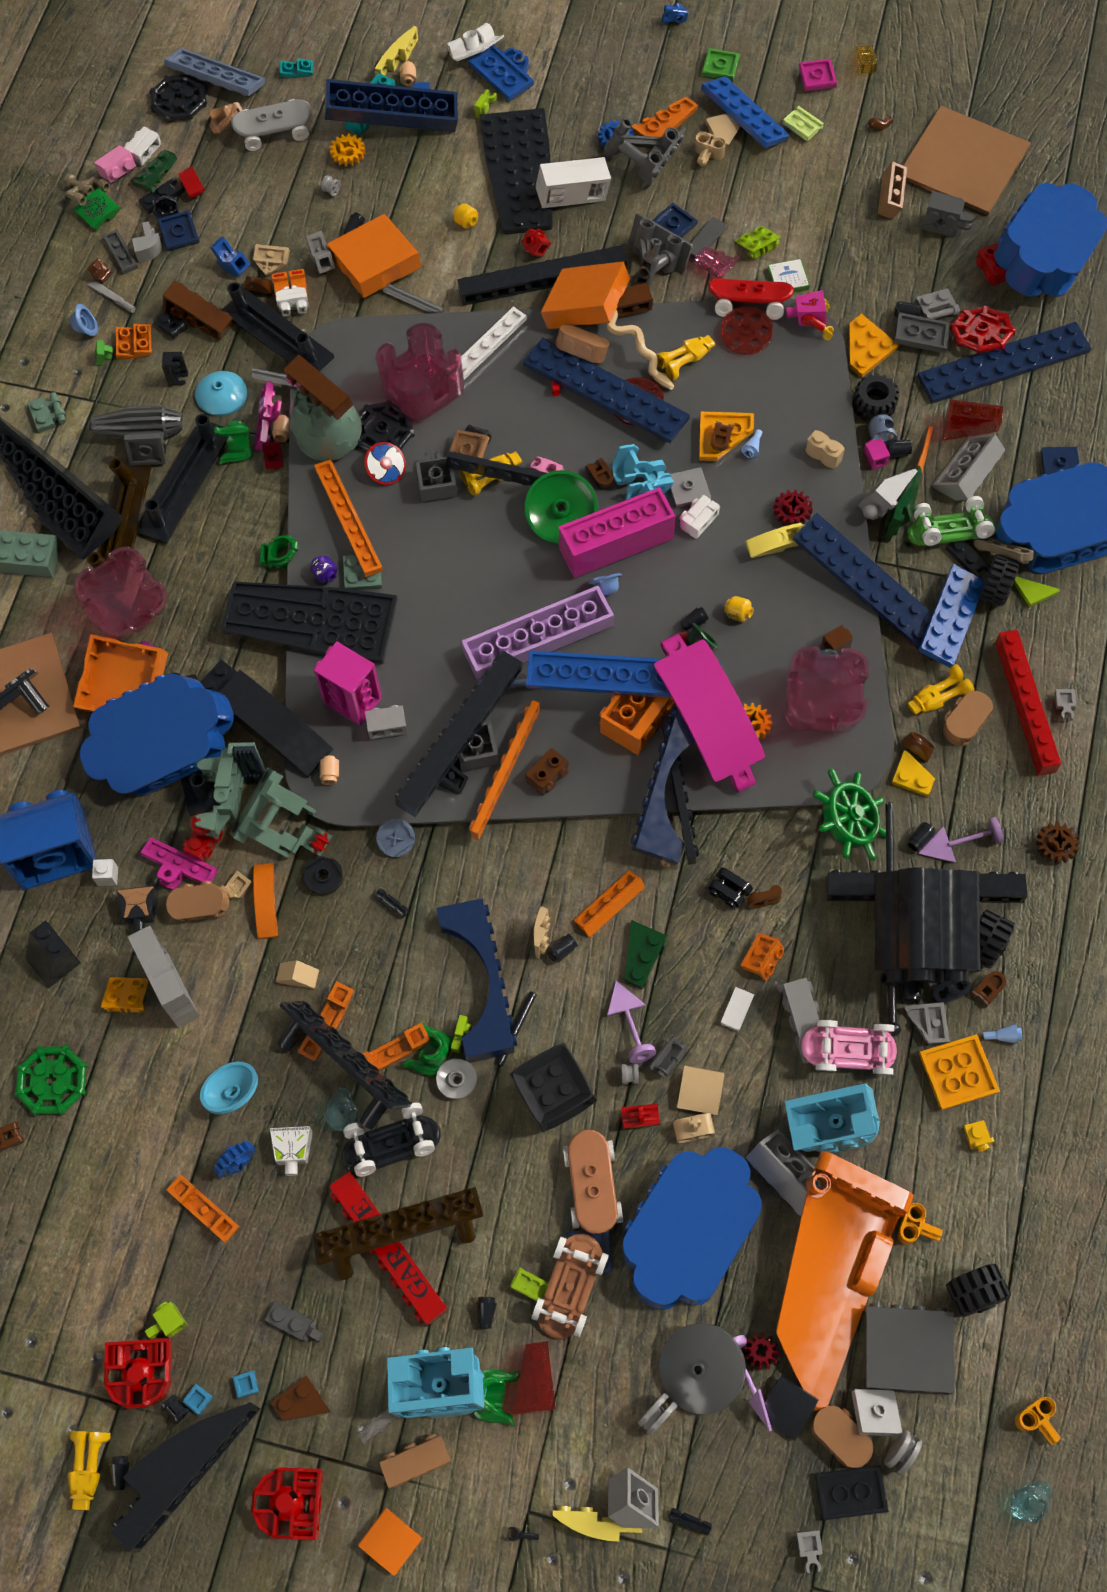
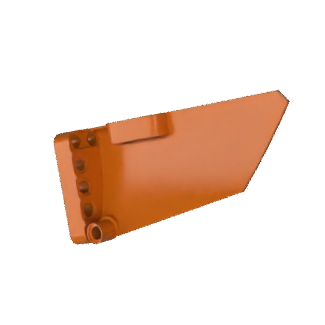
[776,1151,914,1411]

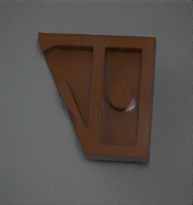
[271,1376,330,1421]

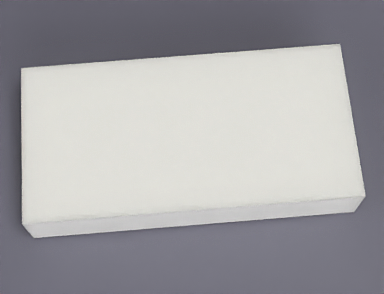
[720,987,754,1032]

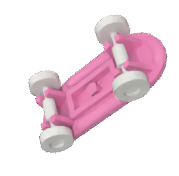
[801,1020,897,1075]

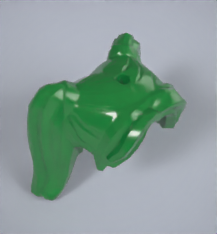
[214,420,253,465]
[402,1022,453,1077]
[473,1369,521,1427]

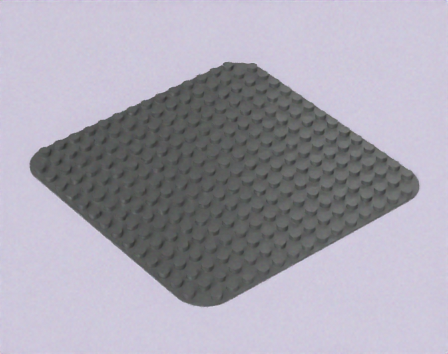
[285,298,894,827]

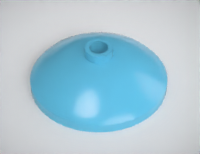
[195,371,247,416]
[200,1062,258,1114]

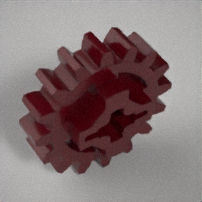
[773,489,813,525]

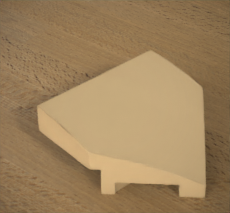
[705,114,740,148]
[253,244,290,276]

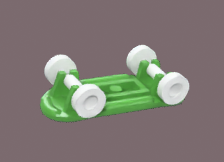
[907,496,997,546]

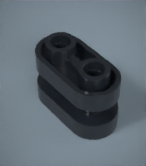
[707,867,753,909]

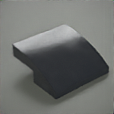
[758,1375,819,1441]

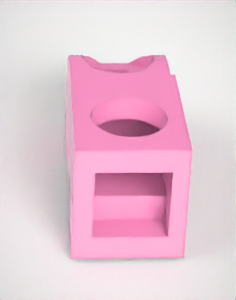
[528,456,564,473]

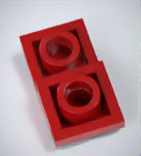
[178,166,205,198]

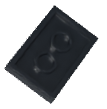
[814,1465,889,1521]

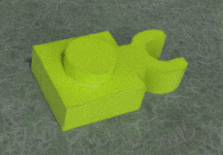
[451,1015,471,1053]

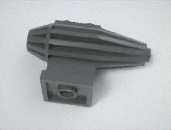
[88,405,183,466]

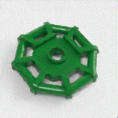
[14,1044,88,1116]

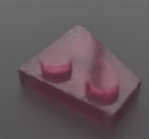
[693,247,740,278]

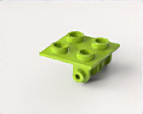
[735,226,781,259]

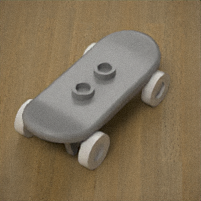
[231,99,312,151]

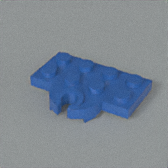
[468,44,534,102]

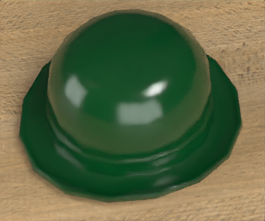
[688,623,718,649]

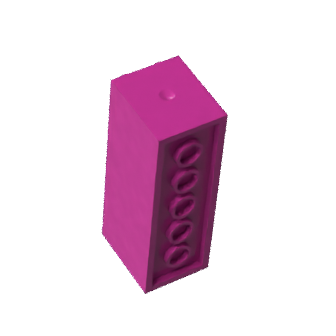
[559,487,676,578]

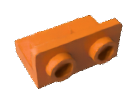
[740,933,784,981]

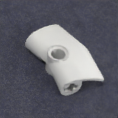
[447,23,504,61]

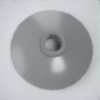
[436,1059,477,1099]

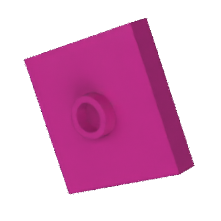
[798,59,837,92]

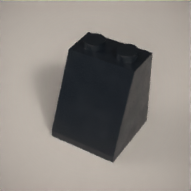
[25,920,81,988]

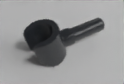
[507,1527,539,1541]

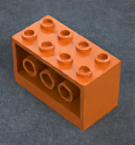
[599,694,674,755]

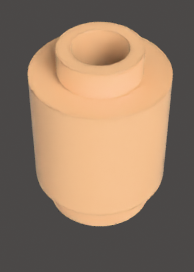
[400,61,416,87]
[272,415,290,443]
[320,755,339,785]

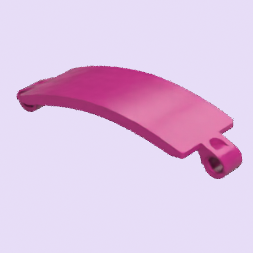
[654,634,765,793]

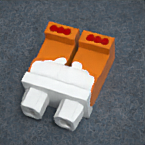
[272,269,309,317]

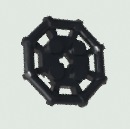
[149,74,207,122]
[356,400,415,452]

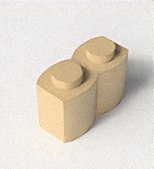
[806,430,845,469]

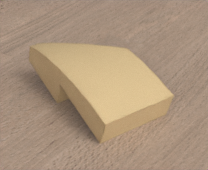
[221,871,254,900]

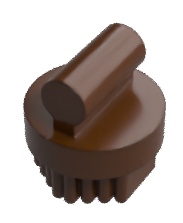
[87,258,112,284]

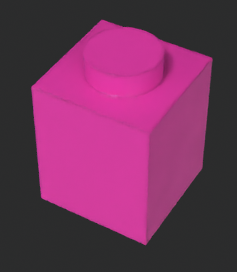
[863,438,890,470]

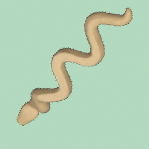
[607,310,674,390]

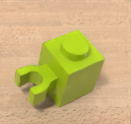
[145,1301,188,1339]

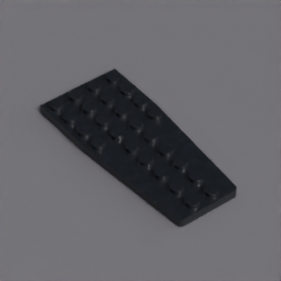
[480,108,553,235]
[221,582,398,664]

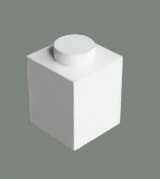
[92,859,118,886]

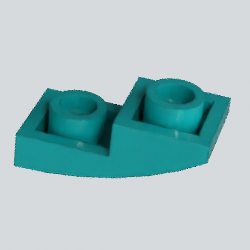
[279,58,313,78]

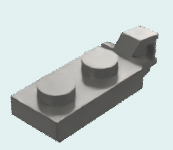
[265,1301,324,1342]

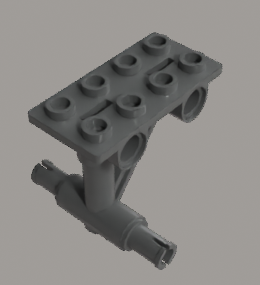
[601,118,686,190]
[628,213,693,289]

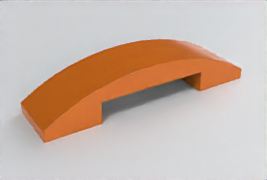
[253,863,278,939]
[298,981,354,1062]
[362,1022,431,1070]
[166,1174,240,1243]

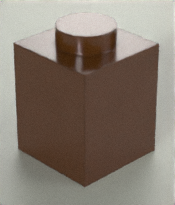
[821,625,853,658]

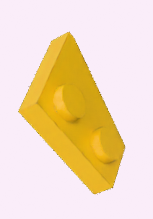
[892,750,935,797]

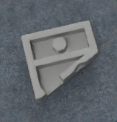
[904,1002,950,1045]

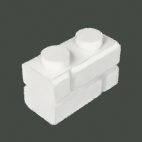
[124,127,161,167]
[680,495,720,539]

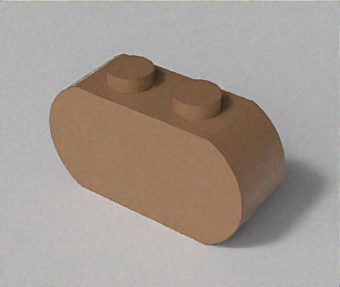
[555,324,610,363]
[943,691,993,746]
[166,881,229,922]
[811,1406,873,1469]

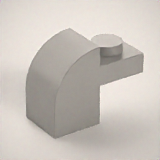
[132,221,162,263]
[305,231,335,274]

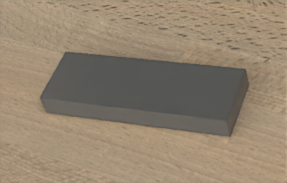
[690,217,727,261]
[102,229,138,275]

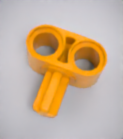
[897,1203,943,1245]
[1015,1397,1061,1445]

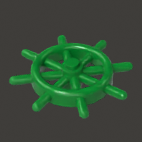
[813,769,886,861]

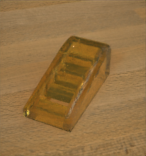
[856,45,878,73]

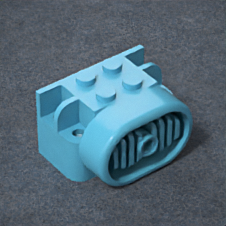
[785,1083,880,1154]
[387,1347,487,1418]

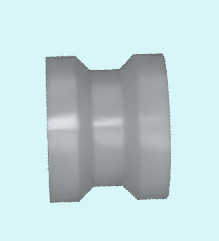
[321,175,341,196]
[621,1064,639,1085]

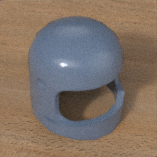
[869,414,898,443]

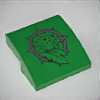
[73,188,121,231]

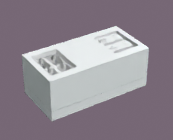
[536,157,611,208]

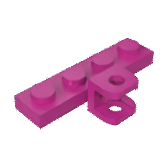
[254,381,281,451]
[140,837,218,891]

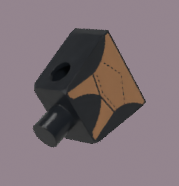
[117,886,158,933]

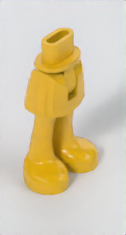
[657,335,715,381]
[459,451,522,496]
[907,664,974,715]
[68,1431,111,1510]

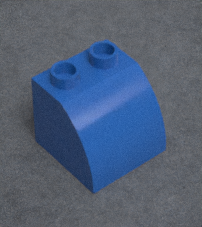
[0,790,97,891]

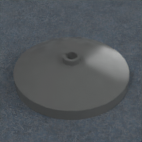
[659,1323,746,1414]

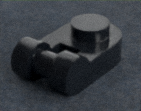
[157,312,187,339]

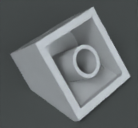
[608,1467,659,1529]

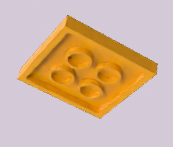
[919,1034,1000,1111]

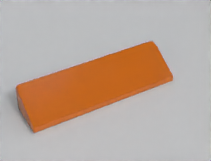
[573,870,645,937]

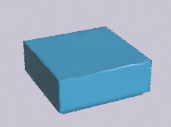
[232,1370,259,1399]
[182,1384,213,1415]

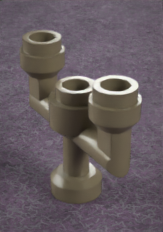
[64,174,110,206]

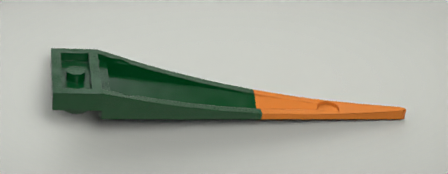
[883,426,933,542]

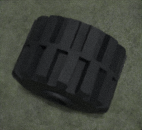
[980,909,1015,969]
[945,1264,1011,1317]

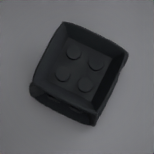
[510,1043,597,1132]

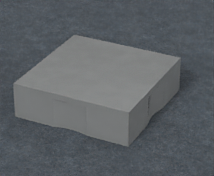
[128,926,200,1028]

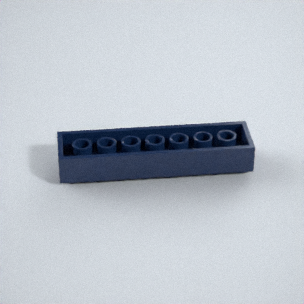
[325,79,458,132]

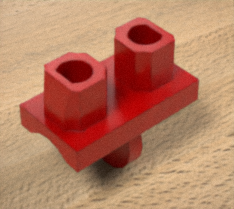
[621,1104,660,1129]

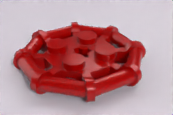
[949,305,1016,354]

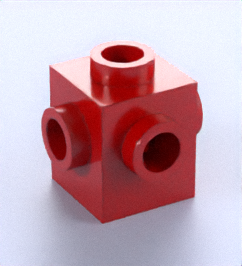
[521,229,551,257]

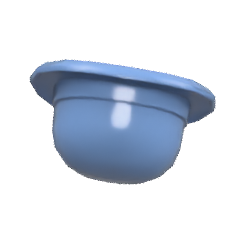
[70,303,98,336]
[588,573,622,596]

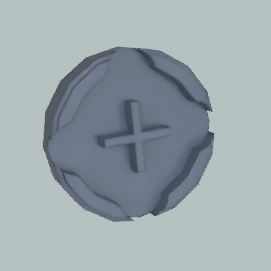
[376,819,415,857]

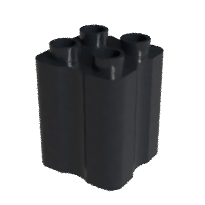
[874,867,980,983]

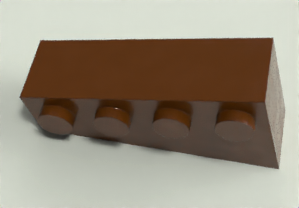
[163,280,232,341]

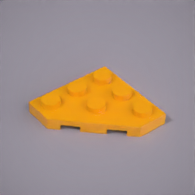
[849,314,899,378]
[699,411,754,461]

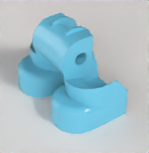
[611,444,674,500]

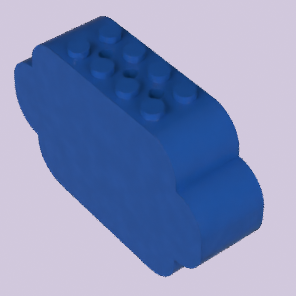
[994,183,1107,297]
[993,462,1107,574]
[80,674,234,795]
[622,1147,762,1310]

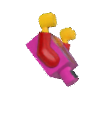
[786,290,834,340]

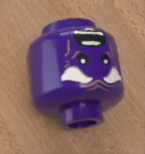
[310,555,338,583]

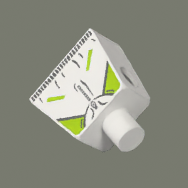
[270,1126,312,1176]

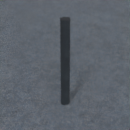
[496,992,537,1066]

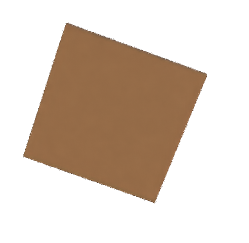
[903,106,1031,216]
[0,632,81,755]

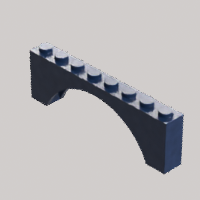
[630,705,695,865]
[436,898,517,1062]

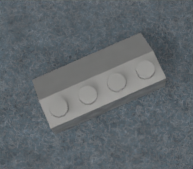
[932,434,1005,501]
[746,1129,822,1216]

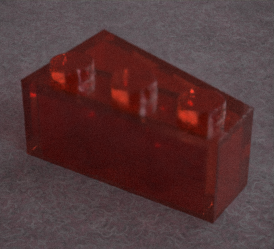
[943,399,1004,440]
[512,1341,556,1417]

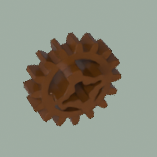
[1036,821,1080,864]

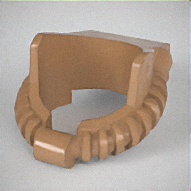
[208,102,242,134]

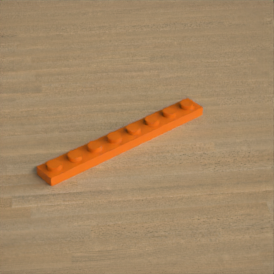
[314,459,383,577]
[469,700,540,841]

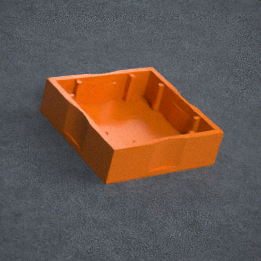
[327,214,421,298]
[541,261,630,329]
[73,634,168,713]

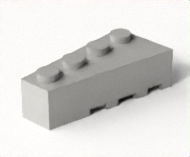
[776,977,819,1063]

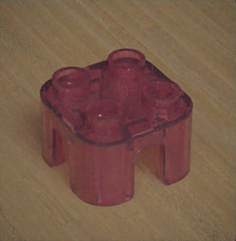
[376,323,465,419]
[75,547,167,642]
[785,646,869,733]

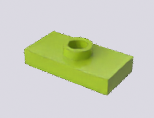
[509,1267,548,1301]

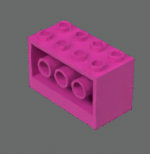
[314,642,382,726]

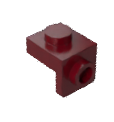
[262,441,283,470]

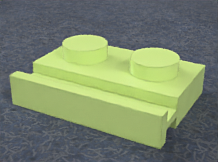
[783,106,824,141]

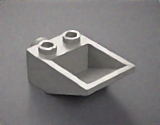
[858,469,917,520]

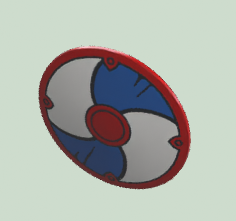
[364,442,406,485]

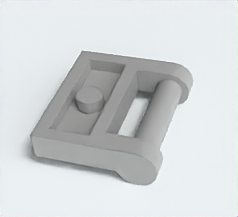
[915,288,960,319]

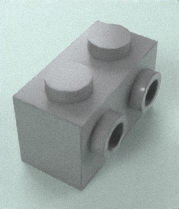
[365,705,408,740]

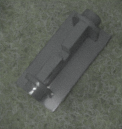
[649,1036,687,1079]

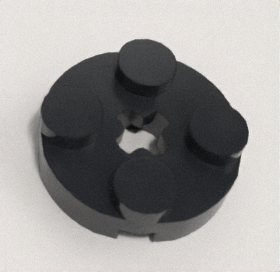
[304,857,343,896]

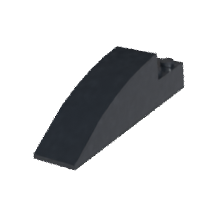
[200,660,333,777]
[111,1402,261,1552]

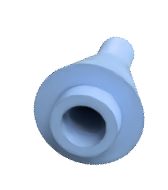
[741,429,762,458]
[983,1024,1022,1044]

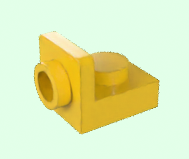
[963,1120,994,1152]

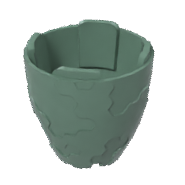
[289,388,362,461]

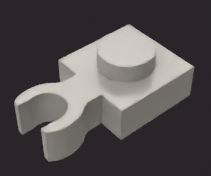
[1054,689,1076,722]
[796,1530,823,1573]

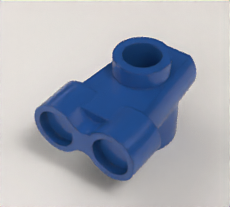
[661,3,688,23]

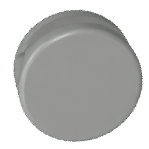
[638,1393,677,1436]
[884,1430,922,1475]

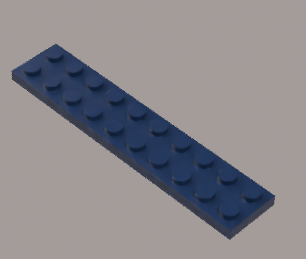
[917,322,1091,404]
[523,337,690,444]
[792,513,933,661]

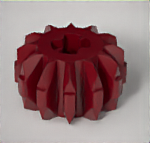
[742,1332,779,1371]

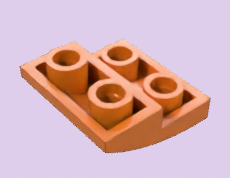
[116,323,152,359]
[358,1507,423,1576]

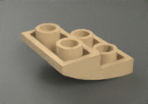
[534,906,551,959]
[677,1065,725,1115]

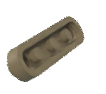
[974,537,1034,564]

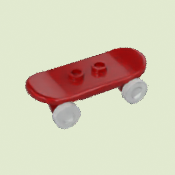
[708,278,794,320]

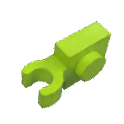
[474,89,497,119]

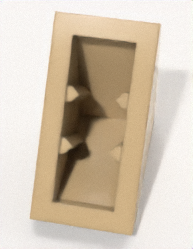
[276,960,319,989]

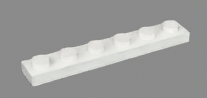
[444,307,527,386]

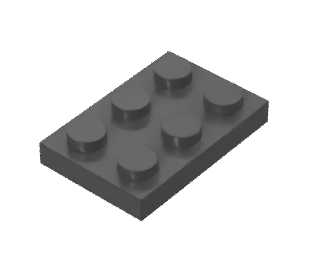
[894,312,950,353]

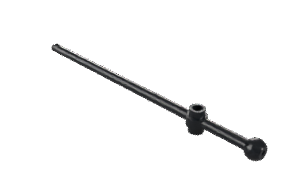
[880,802,903,1036]

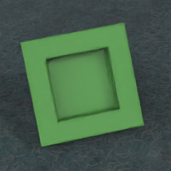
[95,340,113,365]

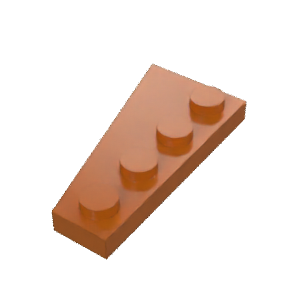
[631,97,698,137]

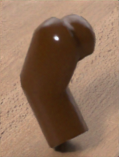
[868,116,893,131]

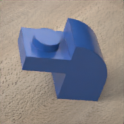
[210,237,250,276]

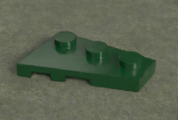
[131,150,177,193]
[625,920,667,990]

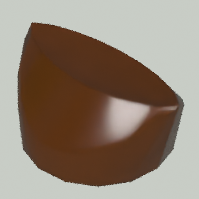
[243,276,272,295]
[900,731,934,762]

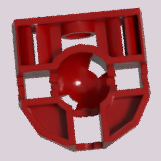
[103,1338,172,1409]
[251,1467,324,1540]

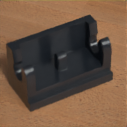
[162,352,189,387]

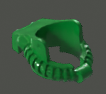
[259,535,298,569]

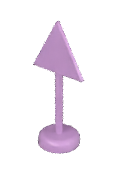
[918,817,1003,863]
[607,981,656,1064]
[734,1335,772,1431]

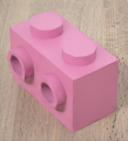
[94,145,136,183]

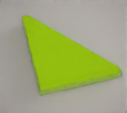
[1014,577,1060,607]

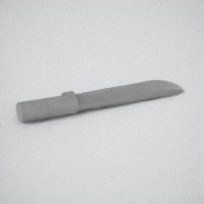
[87,282,136,313]

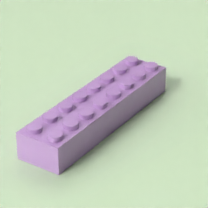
[461,586,614,679]

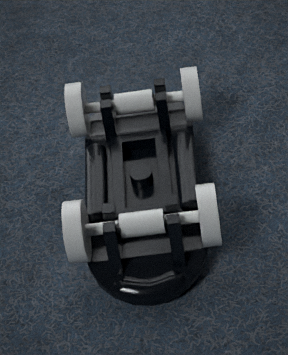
[341,1103,441,1177]

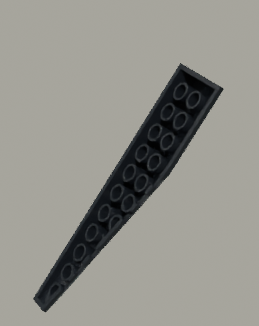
[0,417,123,559]

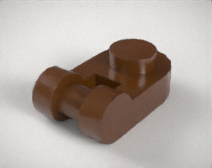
[711,421,734,452]
[585,458,613,488]
[747,885,782,909]
[971,971,1006,1008]
[0,1122,25,1152]

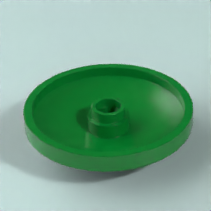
[525,470,598,544]

